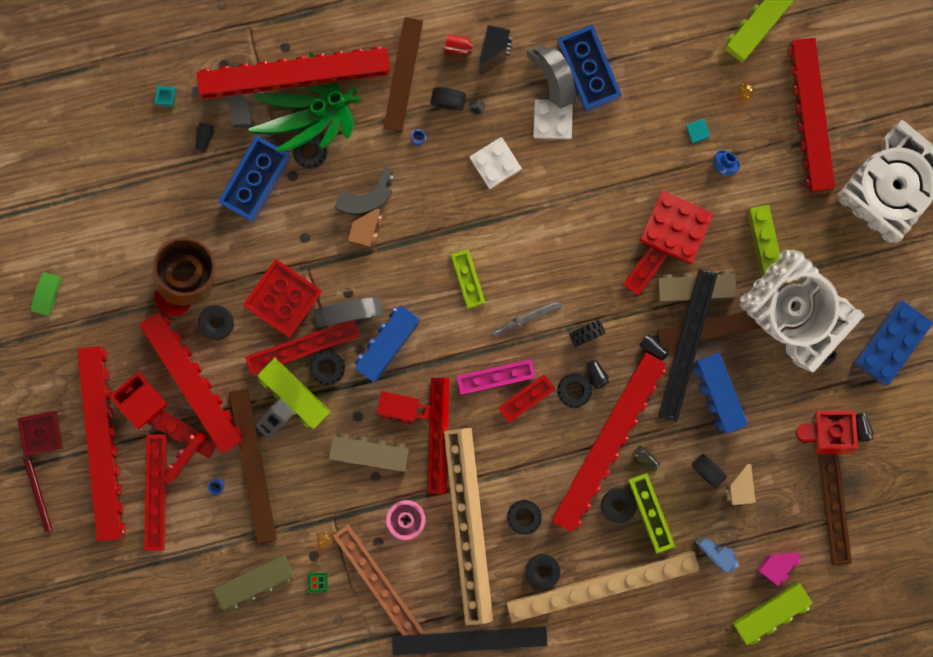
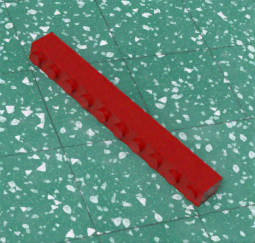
[196,46,390,100]
[77,346,126,541]
[551,352,667,532]

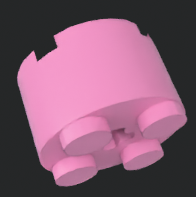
[386,500,426,540]

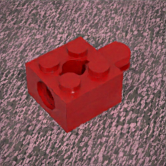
[795,411,858,454]

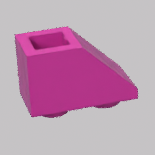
[757,551,801,586]

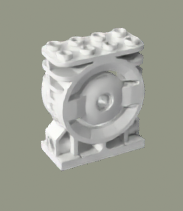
[837,120,933,243]
[740,250,865,373]

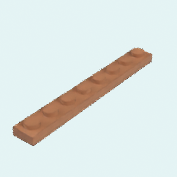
[333,524,435,657]

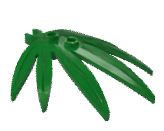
[248,52,362,152]

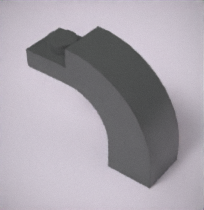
[527,44,576,109]
[192,85,252,128]
[335,167,395,215]
[313,297,384,329]
[255,398,295,439]

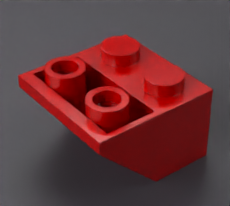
[109,371,168,430]

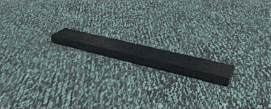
[658,268,718,422]
[392,626,547,656]

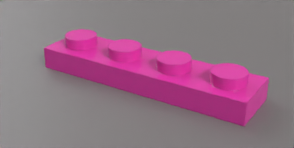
[457,359,536,395]

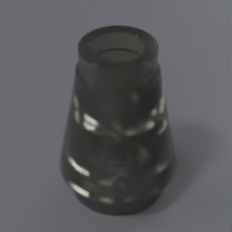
[631,445,660,472]

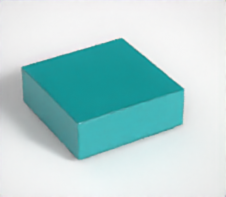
[154,85,177,107]
[686,119,711,143]

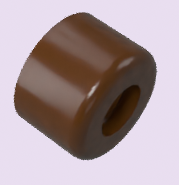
[153,237,215,306]

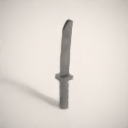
[491,302,563,338]

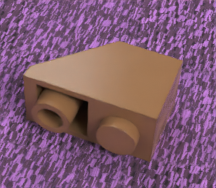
[348,208,383,248]

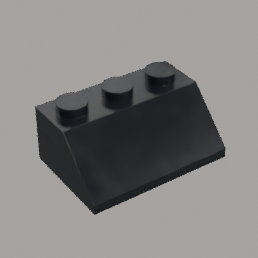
[479,25,513,75]

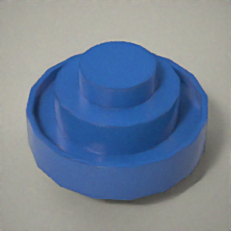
[712,150,740,176]

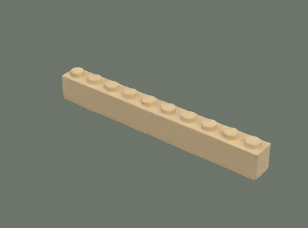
[444,428,493,625]
[507,550,700,623]

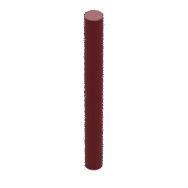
[23,457,53,533]

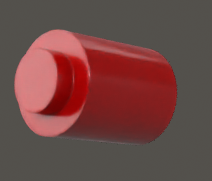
[444,34,473,57]

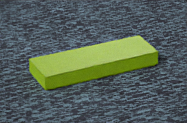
[450,249,486,309]

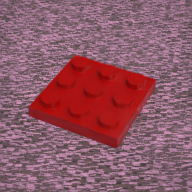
[639,190,714,265]
[243,258,323,338]

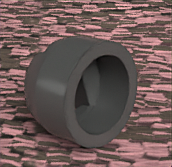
[468,99,485,116]

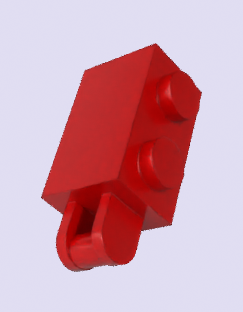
[377,391,432,425]

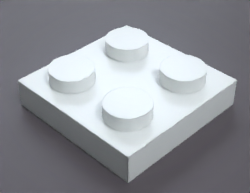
[533,99,573,139]
[469,137,522,190]

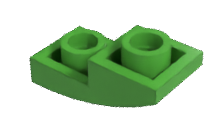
[31,272,62,316]

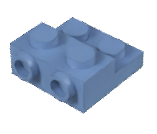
[695,537,739,573]

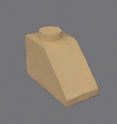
[725,464,756,505]

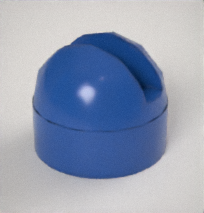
[410,129,426,146]
[208,478,225,495]

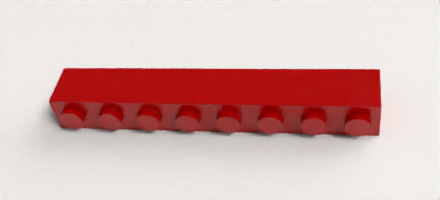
[787,37,836,193]
[139,312,244,454]

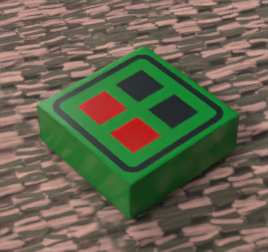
[308,572,328,593]

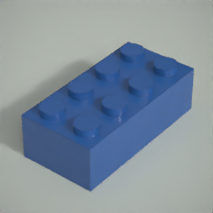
[556,25,622,113]
[218,135,292,223]
[853,300,933,386]
[355,305,420,383]
[692,353,748,434]

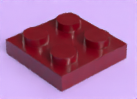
[17,411,63,456]

